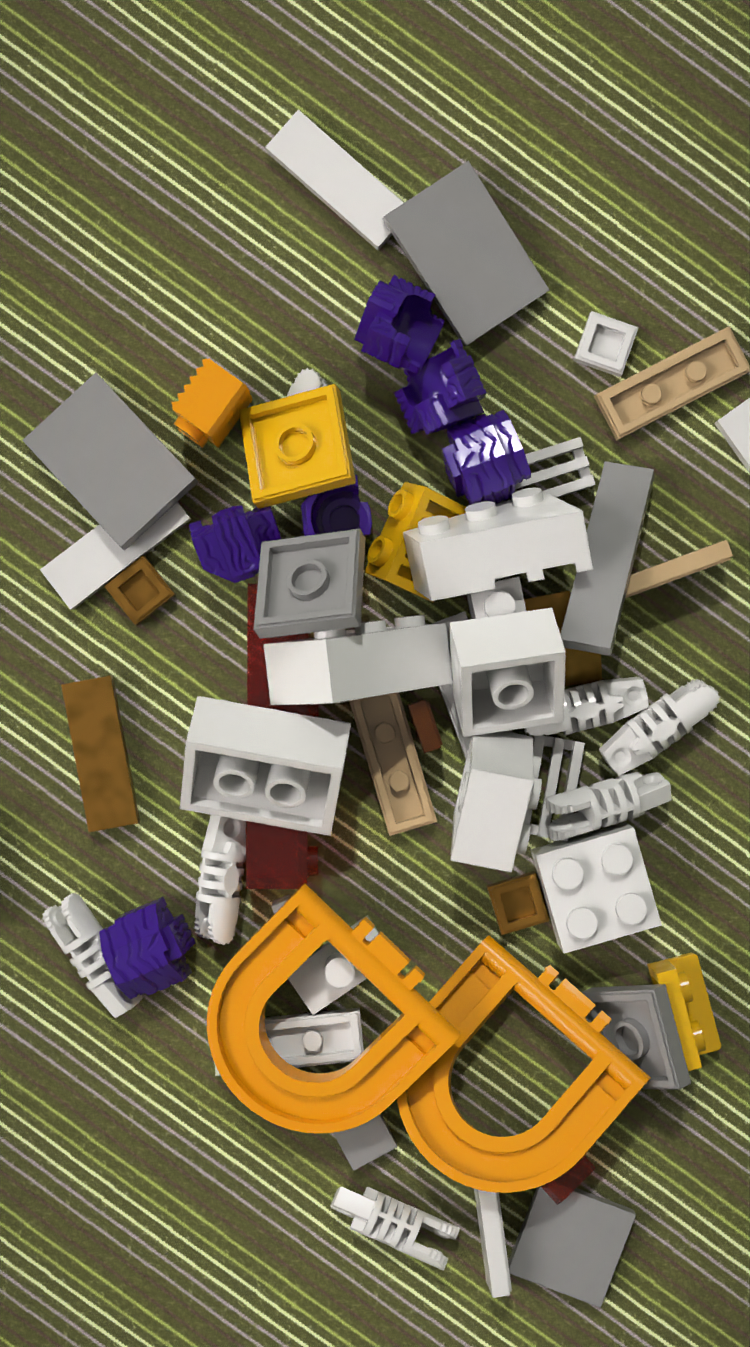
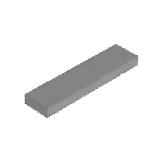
[560,461,654,656]

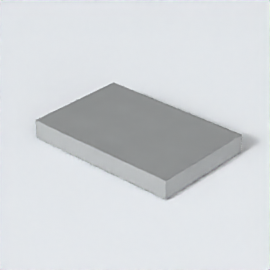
[382,161,549,347]
[22,373,198,551]

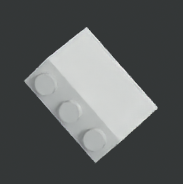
[180,696,351,836]

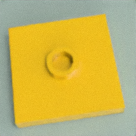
[239,384,356,509]

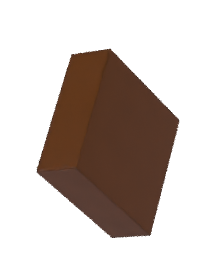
[407,699,443,753]

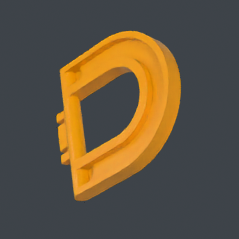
[207,883,461,1134]
[397,935,651,1193]

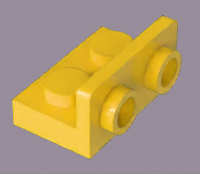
[365,482,466,603]
[647,952,721,1071]

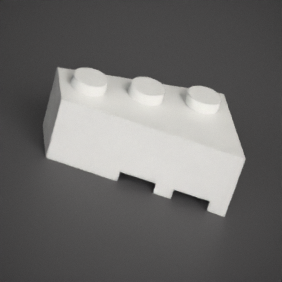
[403,487,593,601]
[263,615,453,705]

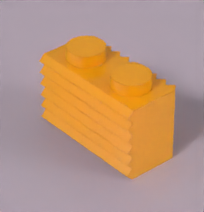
[171,358,253,448]

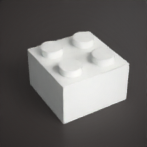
[450,608,566,737]
[451,731,542,872]
[530,822,662,954]

